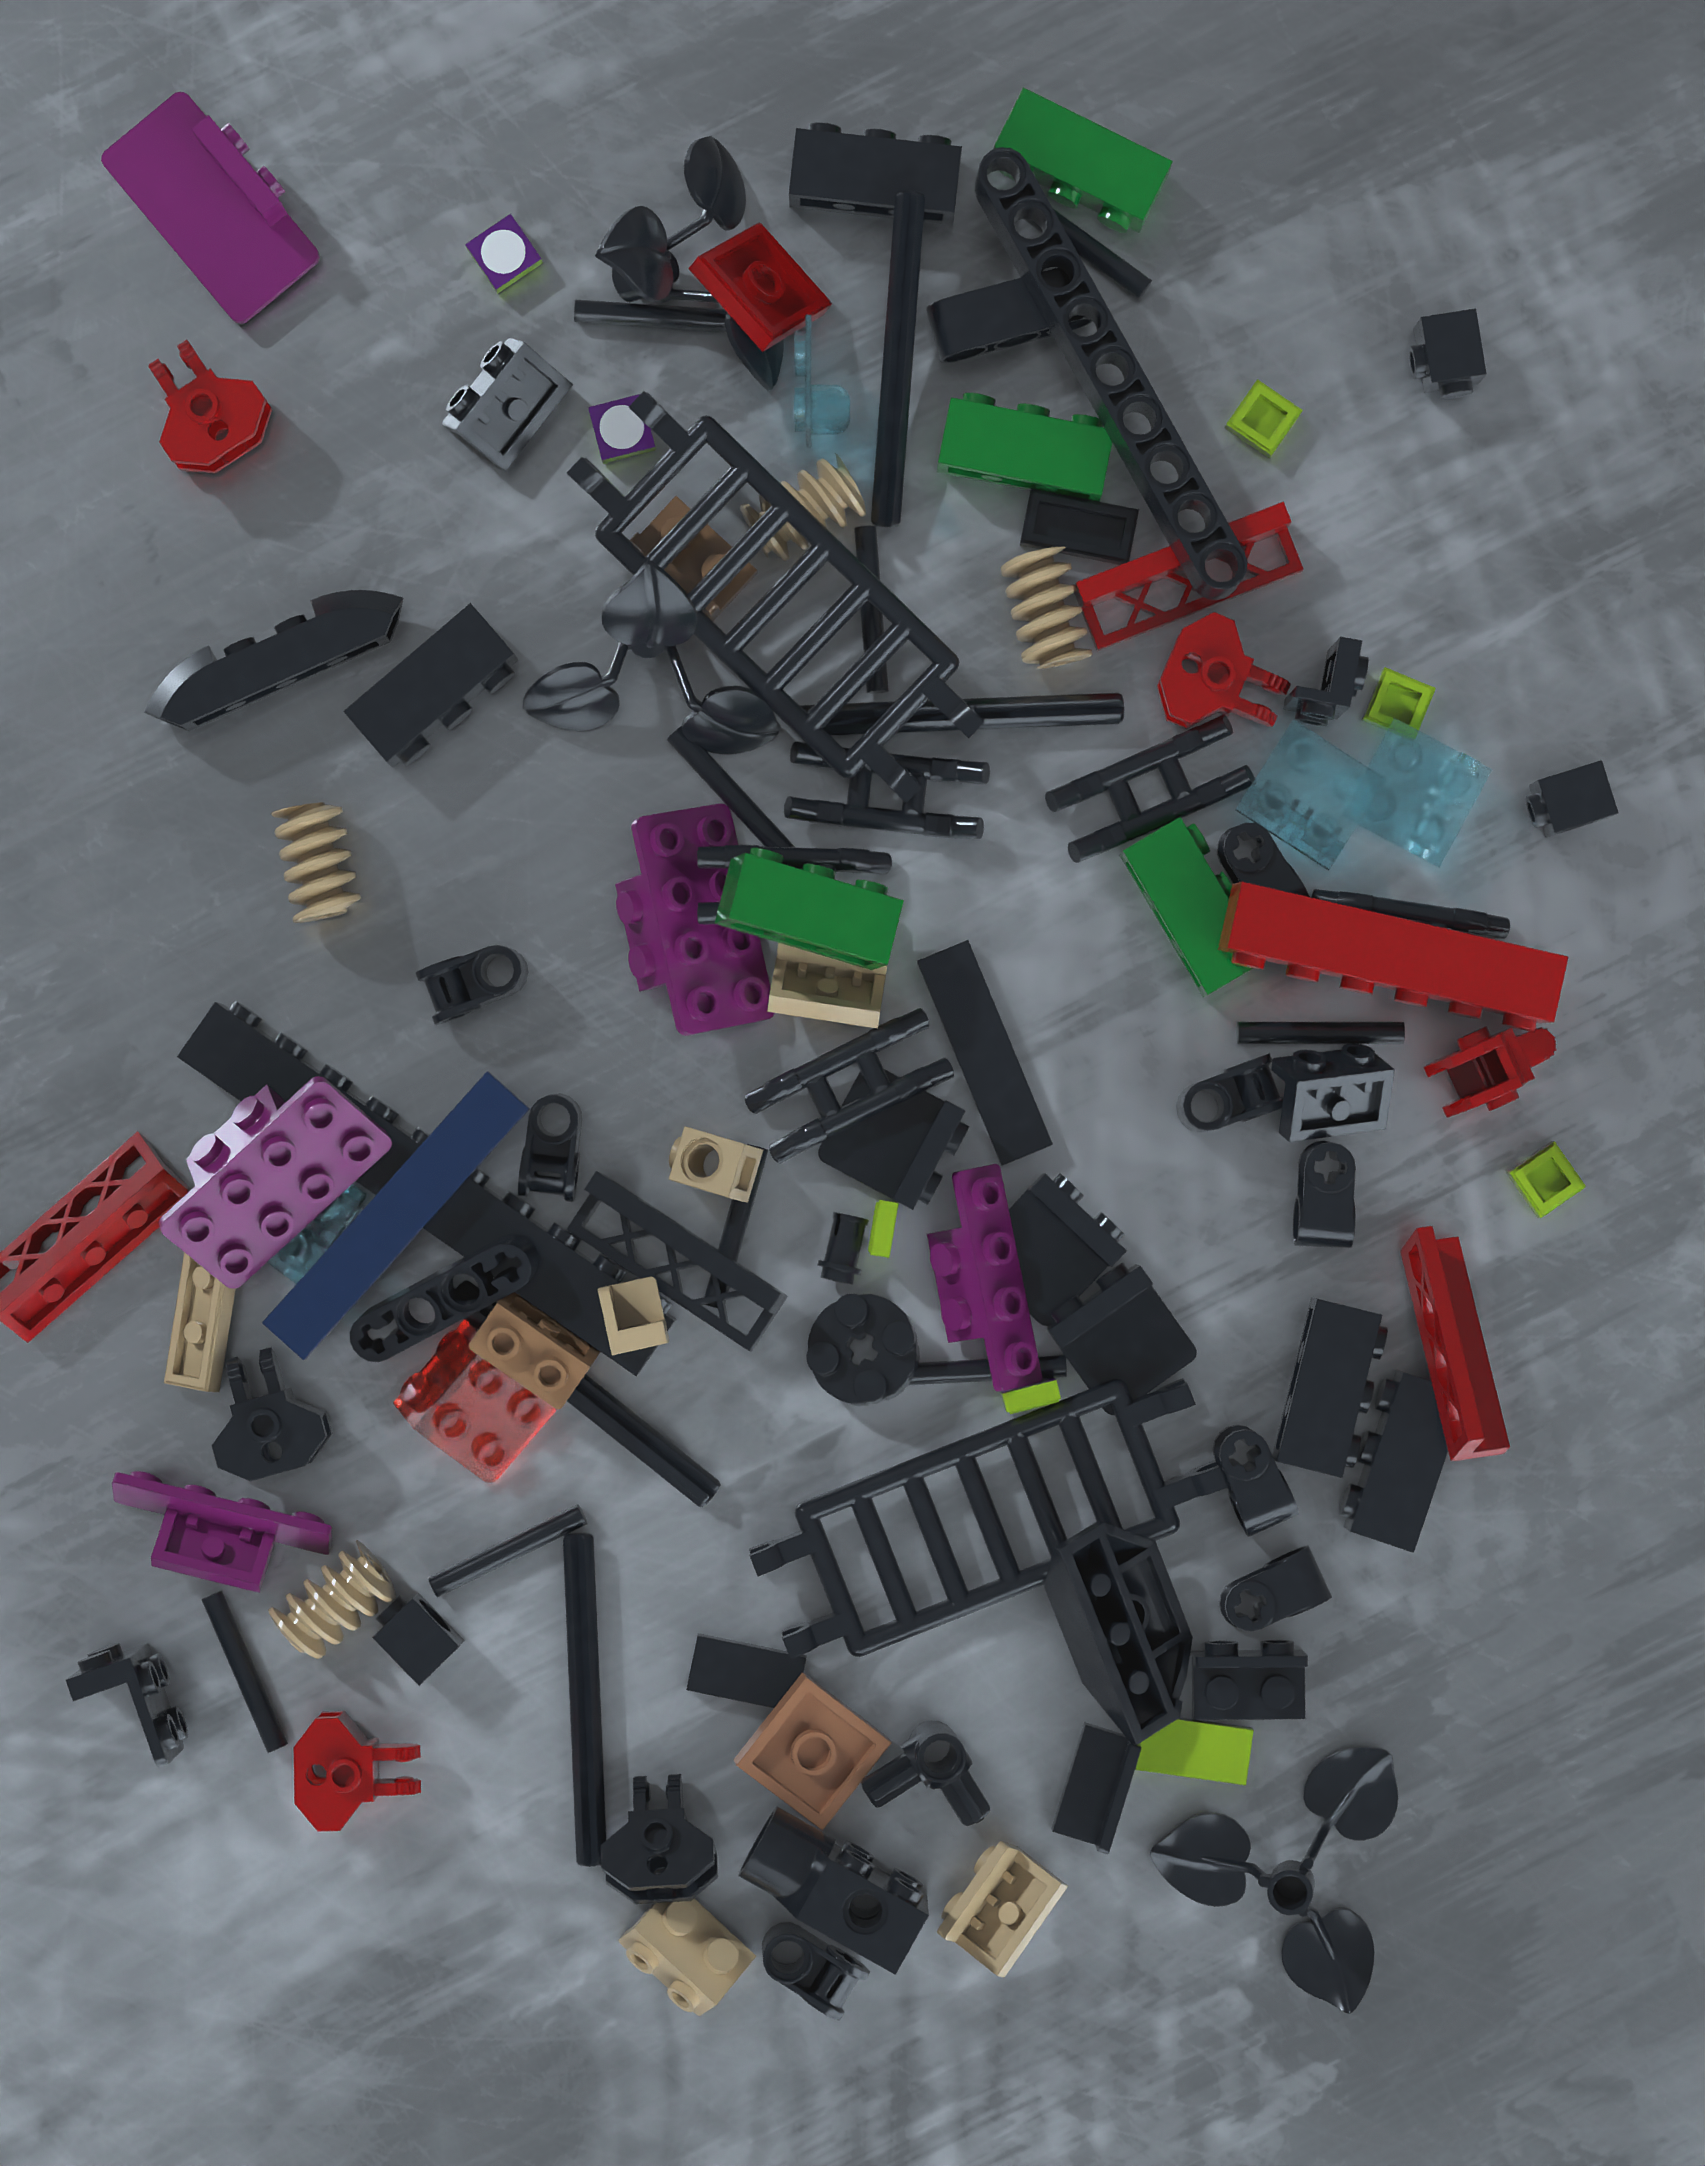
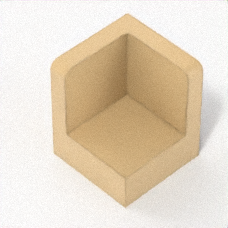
[598,1276,670,1355]

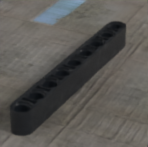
[974,147,1248,600]

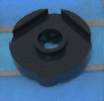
[806,1294,920,1406]

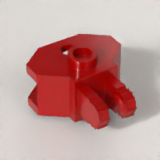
[148,340,272,474]
[1157,612,1291,729]
[1423,1026,1557,1118]
[293,1711,421,1832]

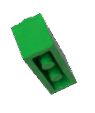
[993,87,1173,233]
[937,393,1112,502]
[1119,817,1253,997]
[714,848,904,970]

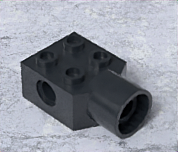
[738,1806,929,1975]

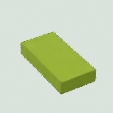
[1135,1718,1254,1785]

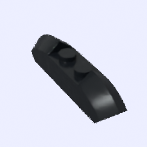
[144,590,404,731]

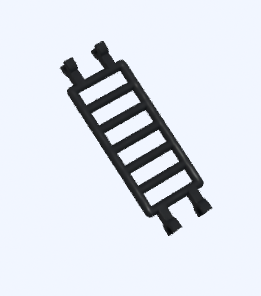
[567,391,985,803]
[749,1378,1228,1659]

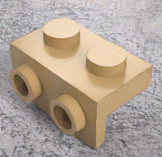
[767,943,887,1029]
[937,1841,1068,1978]
[618,1898,756,2016]

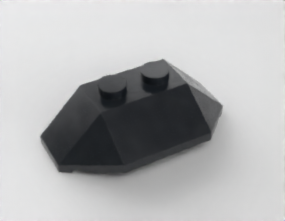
[1044,1521,1193,1745]

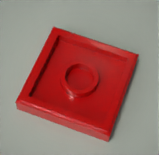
[688,222,832,352]

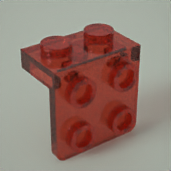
[393,1319,557,1483]

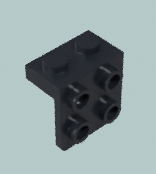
[818,1069,970,1210]
[1009,1173,1127,1326]
[1046,1262,1197,1415]
[66,1643,188,1767]

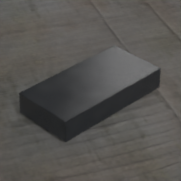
[1020,488,1139,565]
[686,1633,807,1708]

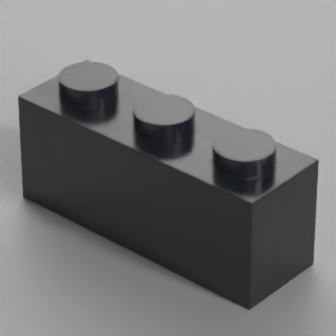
[789,123,962,225]
[343,603,518,767]
[1272,1297,1388,1478]
[1339,1369,1448,1553]

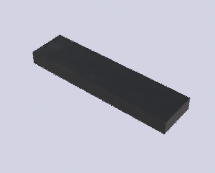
[917,940,1053,1166]

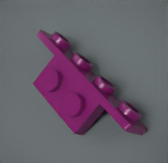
[927,1164,1042,1392]
[112,1471,332,1593]

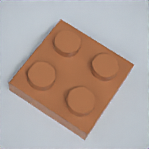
[733,1672,892,1831]

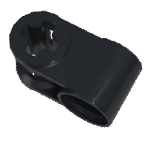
[1217,823,1310,897]
[416,945,528,1025]
[1176,1053,1283,1132]
[518,1093,582,1202]
[1293,1140,1356,1248]
[1213,1425,1299,1537]
[1219,1545,1332,1631]
[762,1922,870,2021]

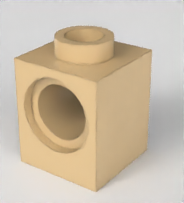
[668,1126,763,1203]

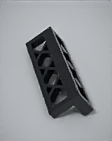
[566,1171,788,1352]

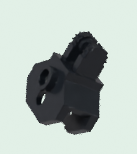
[212,1347,333,1481]
[601,1774,718,1904]

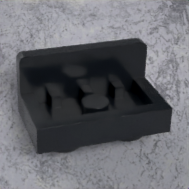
[1283,636,1369,726]

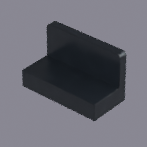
[1051,1722,1142,1854]

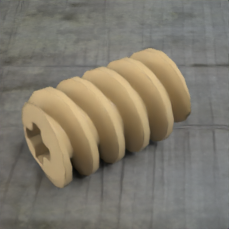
[740,453,866,561]
[1000,546,1093,669]
[271,802,361,923]
[268,1540,396,1659]

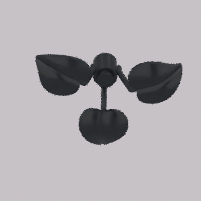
[595,135,784,391]
[523,559,781,755]
[1150,1746,1398,2014]

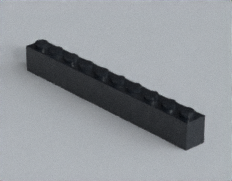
[177,1000,677,1376]

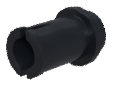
[817,1212,869,1285]

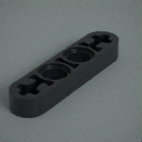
[350,1234,539,1362]

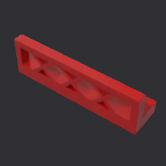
[1074,501,1304,651]
[0,1131,190,1343]
[1400,1226,1510,1461]

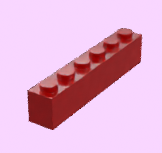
[1218,882,1569,1032]

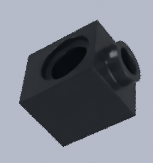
[1526,760,1619,838]
[372,1593,465,1686]

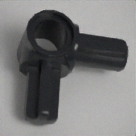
[861,1721,990,1826]

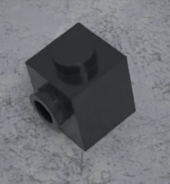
[1409,308,1487,399]

